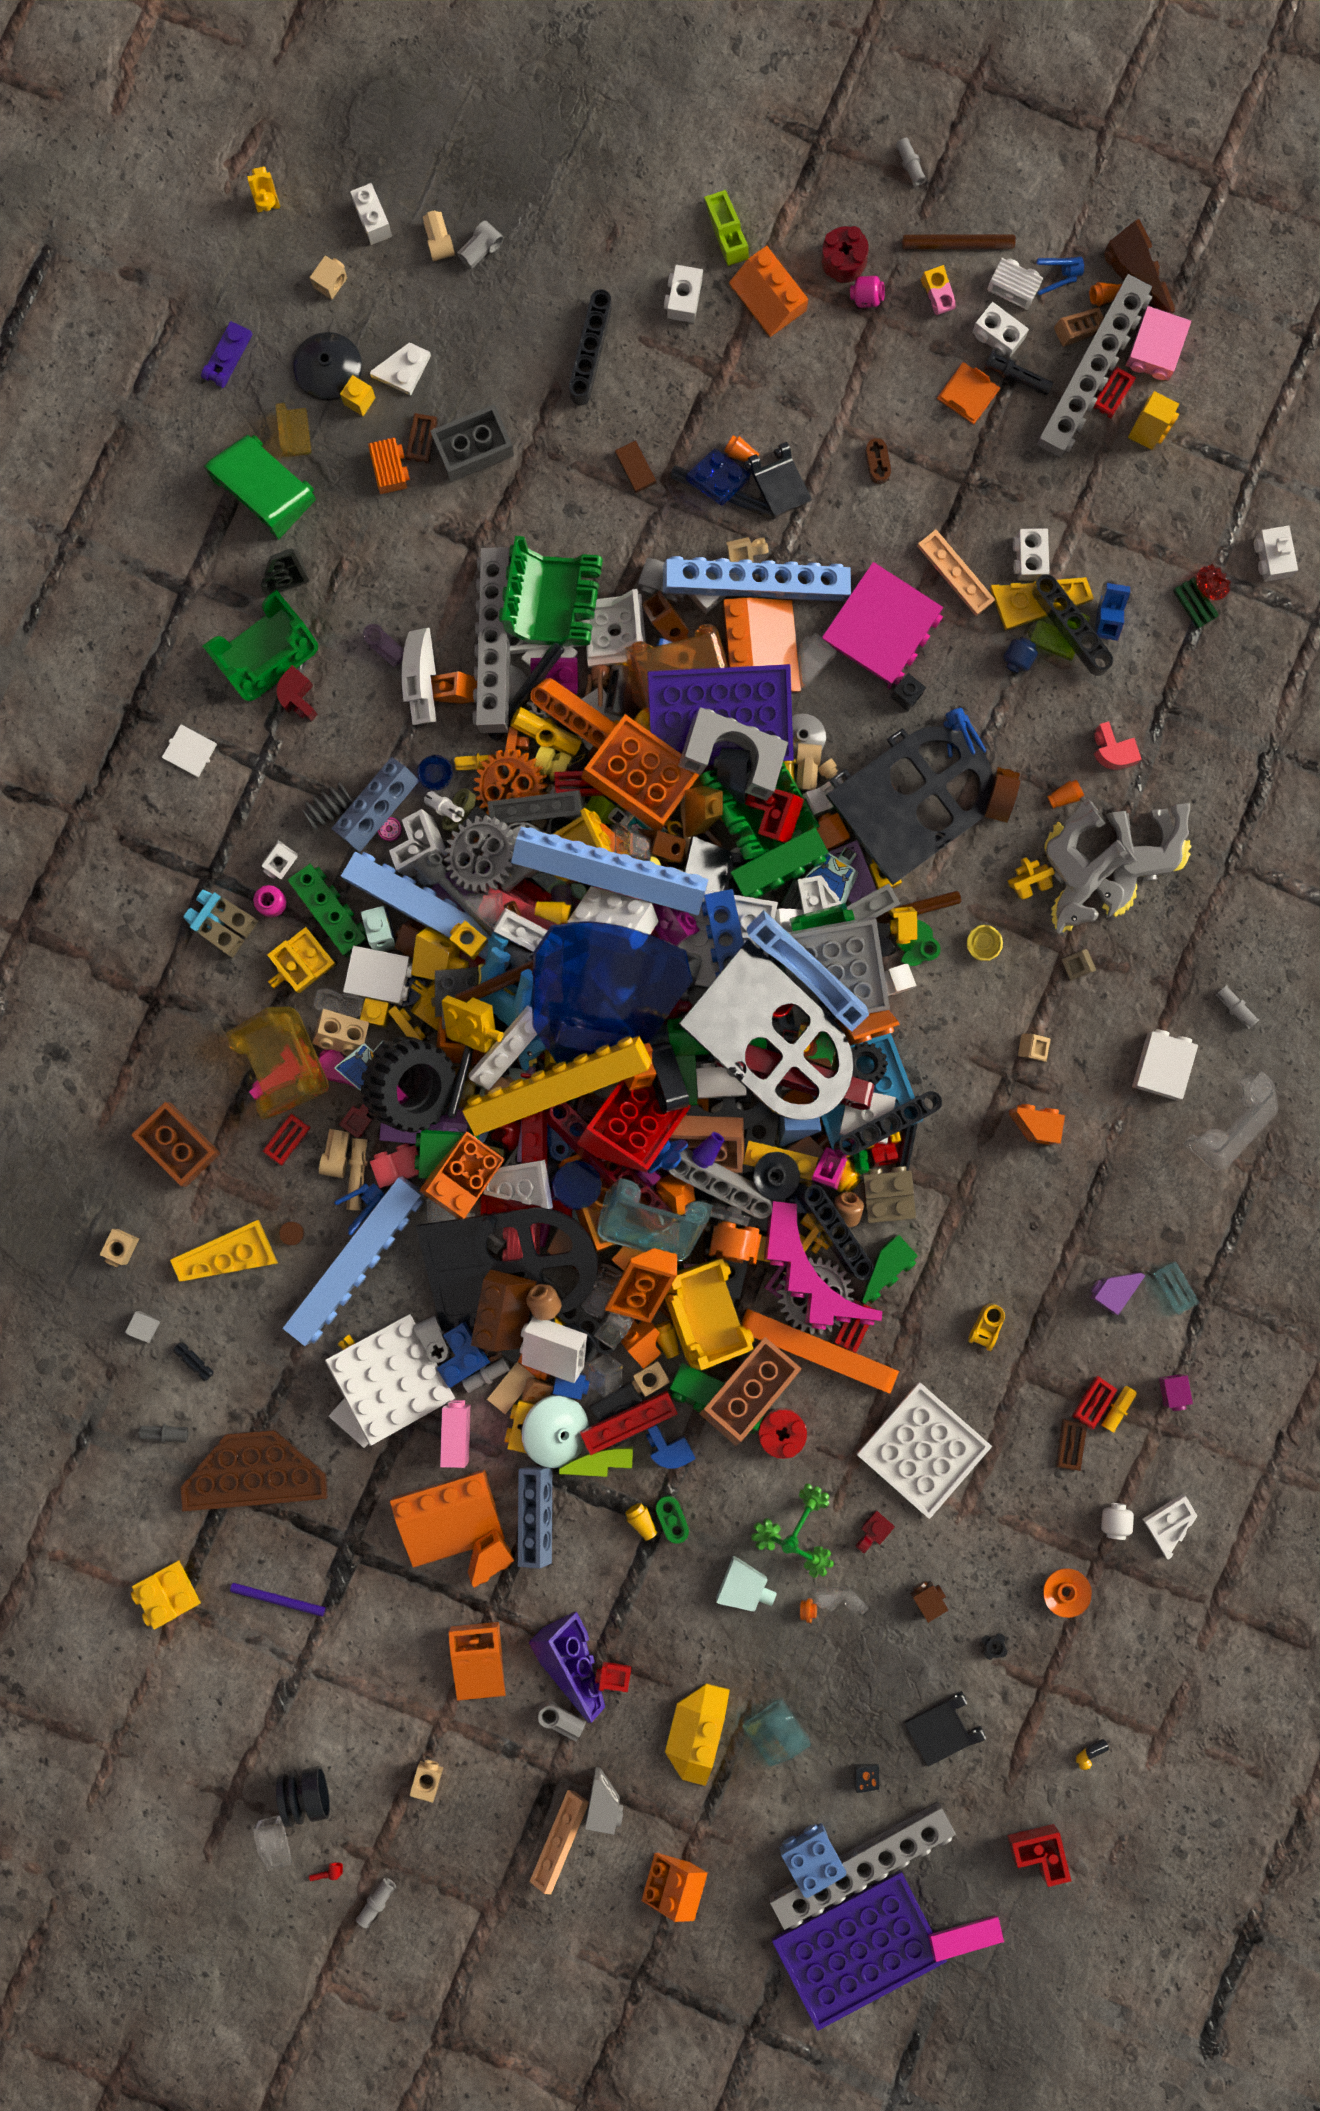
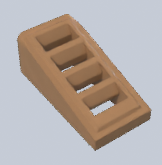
[1054,307,1104,347]

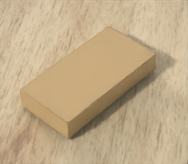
[487,1362,535,1414]

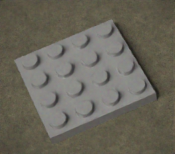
[785,917,890,1026]

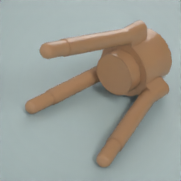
[585,665,610,707]

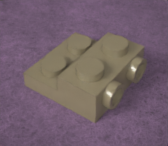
[864,1166,916,1223]

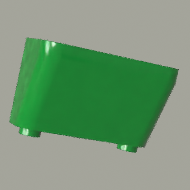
[204,434,316,540]
[202,590,318,701]

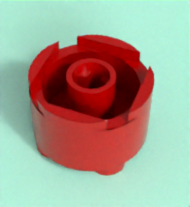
[757,1407,807,1459]

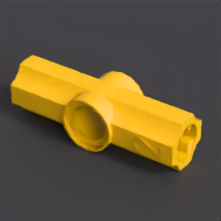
[510,707,582,756]

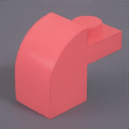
[1094,721,1142,770]

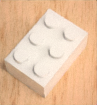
[567,886,659,957]

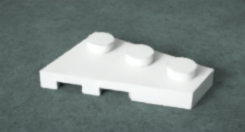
[484,1160,553,1209]

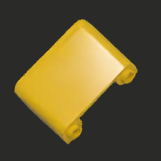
[665,1258,754,1370]

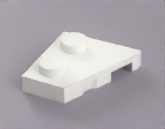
[370,342,431,396]
[797,875,842,914]
[1143,1494,1197,1560]

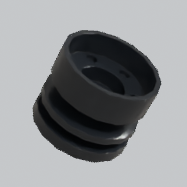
[276,1766,330,1828]

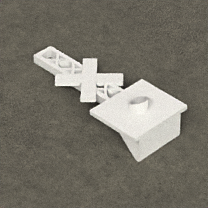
[478,589,647,668]

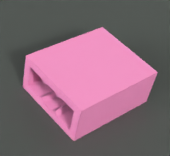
[1125,306,1191,381]
[440,1400,471,1468]

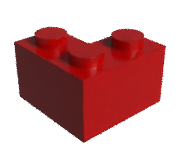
[745,789,804,843]
[1007,1824,1071,1887]

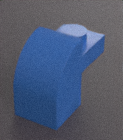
[1095,583,1130,641]
[646,1424,695,1469]

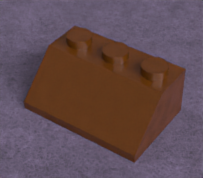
[471,1269,537,1351]

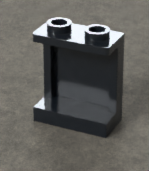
[604,664,649,720]

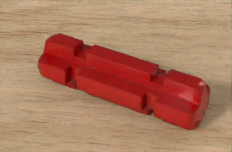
[514,878,553,902]

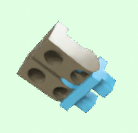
[183,890,259,958]

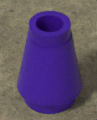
[692,1132,724,1168]

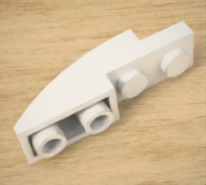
[402,628,437,725]

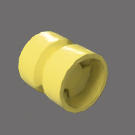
[534,746,573,782]

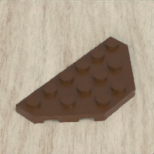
[181,1430,328,1512]

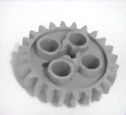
[444,815,517,894]
[776,1257,854,1335]

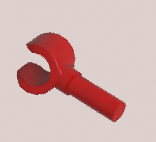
[309,1862,343,1881]

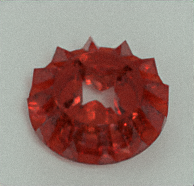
[1196,564,1231,600]

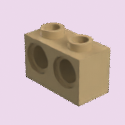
[312,1009,369,1056]

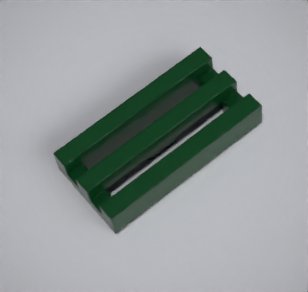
[1173,577,1219,629]

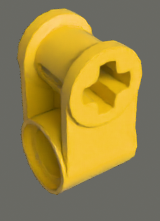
[968,1303,1005,1351]

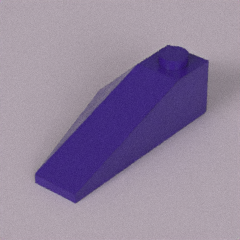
[529,1612,605,1723]

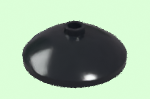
[293,332,362,401]

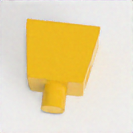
[411,927,469,980]

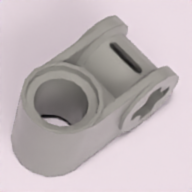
[413,1315,451,1363]

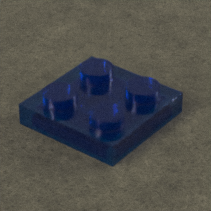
[686,448,751,506]

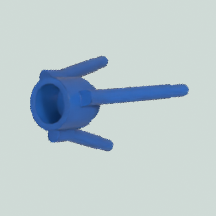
[1036,257,1084,295]
[943,708,986,758]
[334,1183,385,1235]

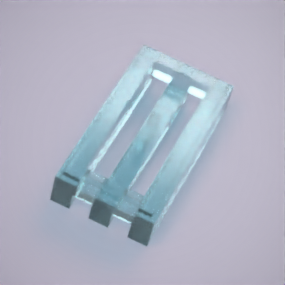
[1154,1261,1199,1315]

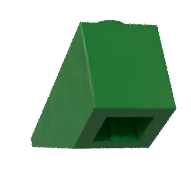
[860,1234,918,1304]

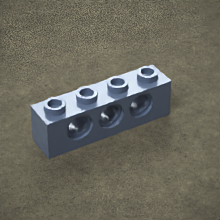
[331,757,419,852]
[518,1465,552,1569]

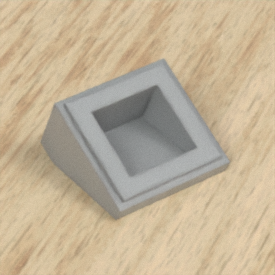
[125,1311,161,1343]

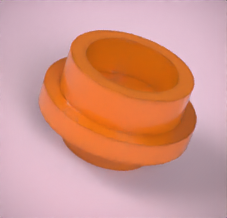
[800,1598,817,1623]

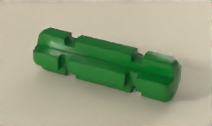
[853,1149,869,1175]

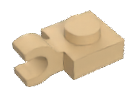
[726,537,768,562]

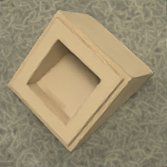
[1018,1034,1050,1062]

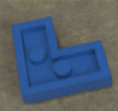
[437,1322,490,1388]

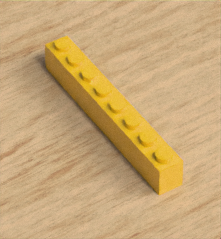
[462,1036,652,1136]

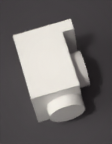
[262,840,298,879]

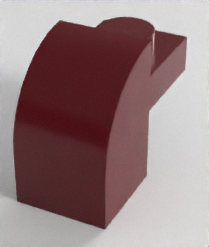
[277,665,318,722]

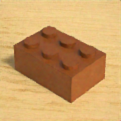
[131,1102,221,1187]

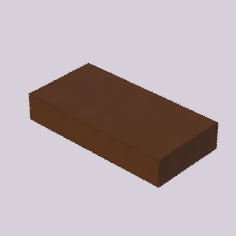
[615,440,656,493]

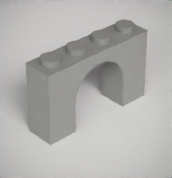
[678,707,788,801]

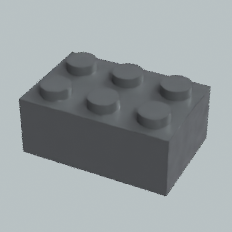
[430,404,514,482]

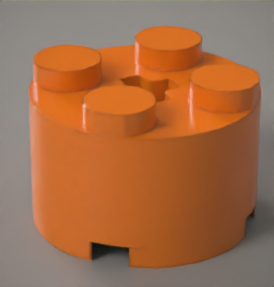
[709,1221,761,1265]

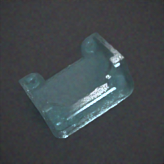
[597,1178,713,1261]

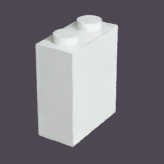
[343,946,413,1006]
[1132,1029,1198,1101]
[520,1316,587,1383]

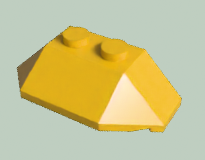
[665,1683,730,1786]

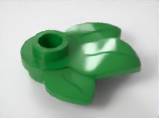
[895,920,941,966]

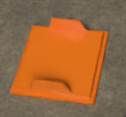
[937,362,1000,424]

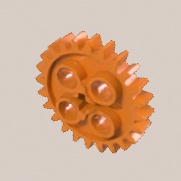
[473,748,549,824]

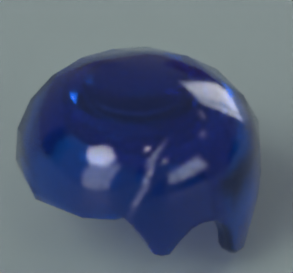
[417,755,453,790]

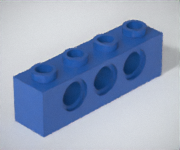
[701,889,744,977]

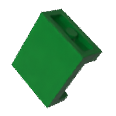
[789,903,855,931]
[415,1127,480,1178]

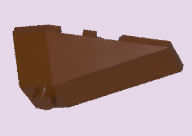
[1104,219,1175,314]

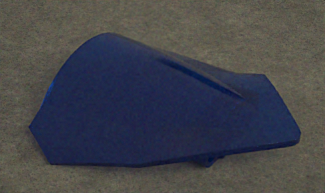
[532,921,693,1064]

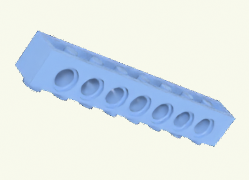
[663,556,851,602]

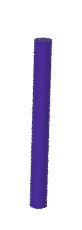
[230,1583,326,1617]

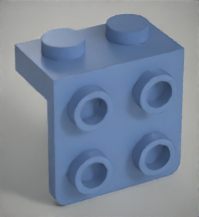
[780,1823,846,1898]

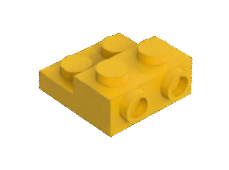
[131,1560,201,1630]

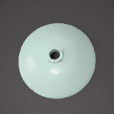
[522,1395,589,1468]

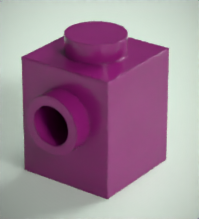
[1159,1374,1193,1411]

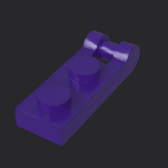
[201,321,253,388]

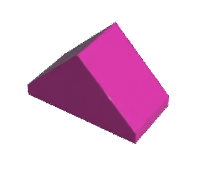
[812,1147,848,1190]

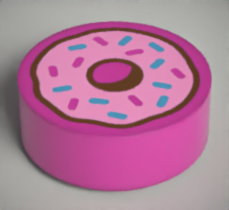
[378,817,402,842]

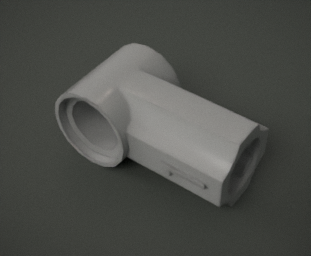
[457,221,504,269]
[538,1700,586,1741]

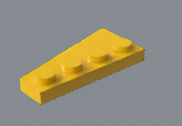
[990,577,1094,631]
[170,1220,278,1282]

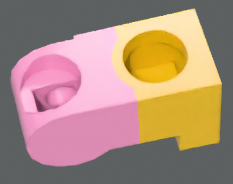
[920,265,955,315]

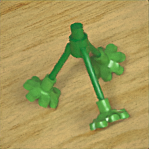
[751,1484,834,1578]

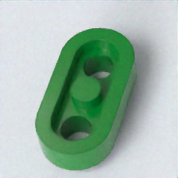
[656,1495,689,1544]

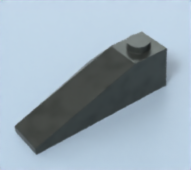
[261,548,310,597]

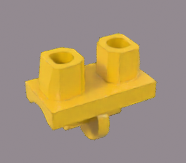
[247,167,280,212]
[1007,857,1055,900]
[799,1213,830,1254]

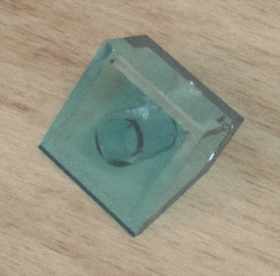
[742,1697,811,1767]

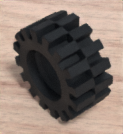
[851,1042,888,1085]

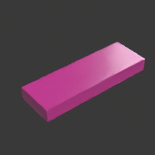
[928,1915,1004,1962]

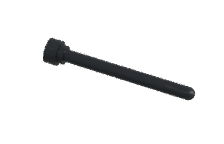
[447,1045,474,1118]

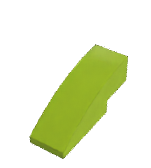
[704,190,749,266]
[559,1446,633,1477]

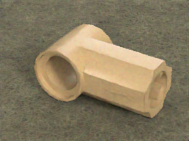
[423,210,455,261]
[796,743,822,791]
[319,1129,350,1178]

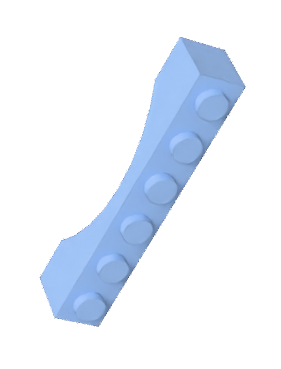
[747,910,869,1031]

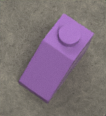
[1090,1273,1145,1315]

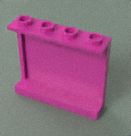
[820,562,943,689]

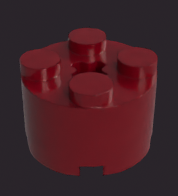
[821,226,869,283]

